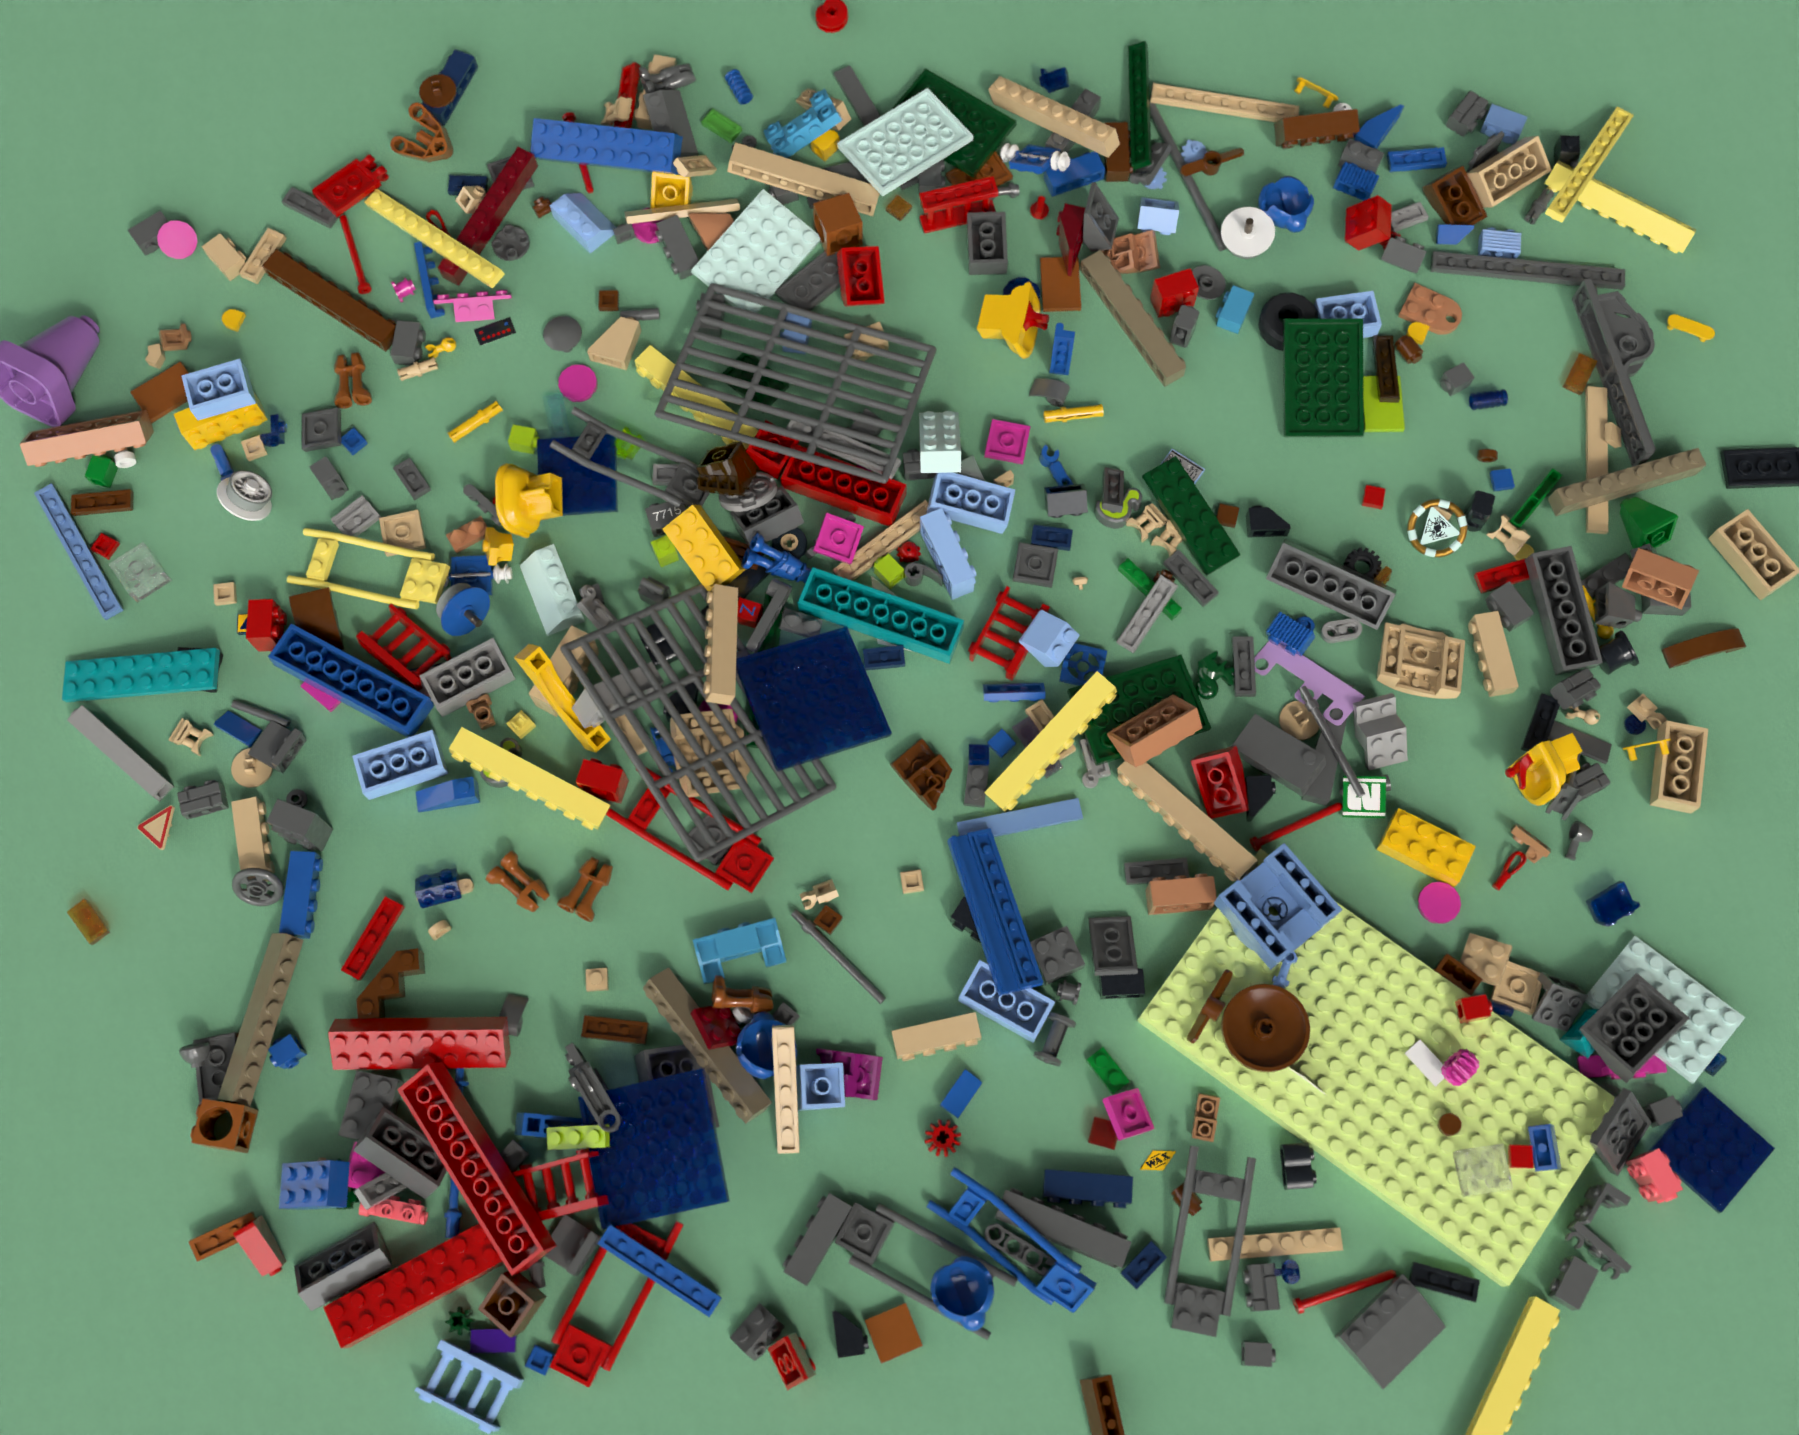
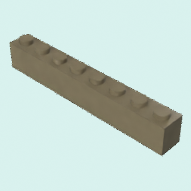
[1080,250,1186,387]
[1548,448,1706,516]
[217,933,304,1107]
[643,968,772,1124]

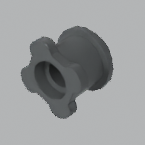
[1056,980,1082,1005]

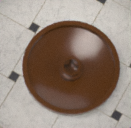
[1221,984,1310,1073]

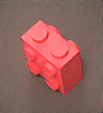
[1626,1148,1683,1204]

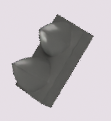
[778,608,823,641]

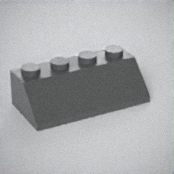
[643,90,699,157]
[353,1107,447,1199]
[294,1222,392,1311]

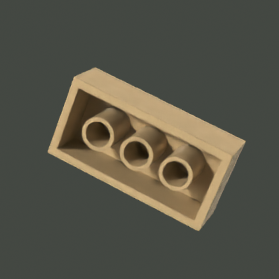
[1467,136,1552,208]
[1708,509,1799,601]
[529,625,599,717]
[1649,721,1708,814]

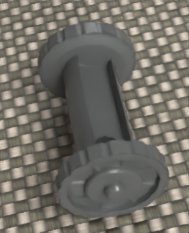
[1033,1013,1076,1066]

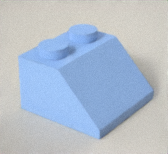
[1138,197,1179,235]
[1019,610,1080,667]
[796,1063,845,1111]

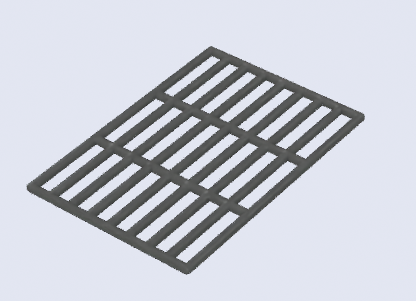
[655,283,937,484]
[560,584,836,862]

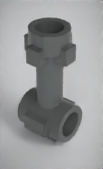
[990,183,1019,200]

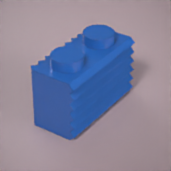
[1333,162,1379,201]
[1266,611,1315,656]

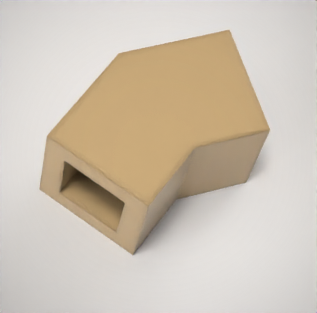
[145,343,165,369]

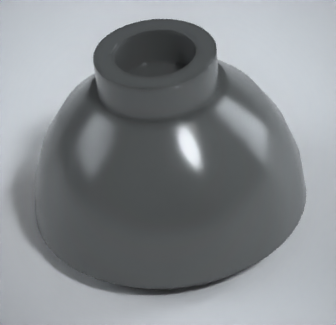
[179,1042,210,1068]

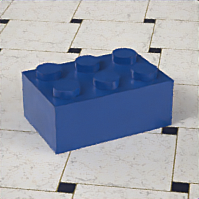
[279,1160,350,1210]

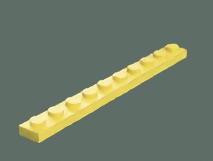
[1545,106,1634,223]
[364,188,505,288]

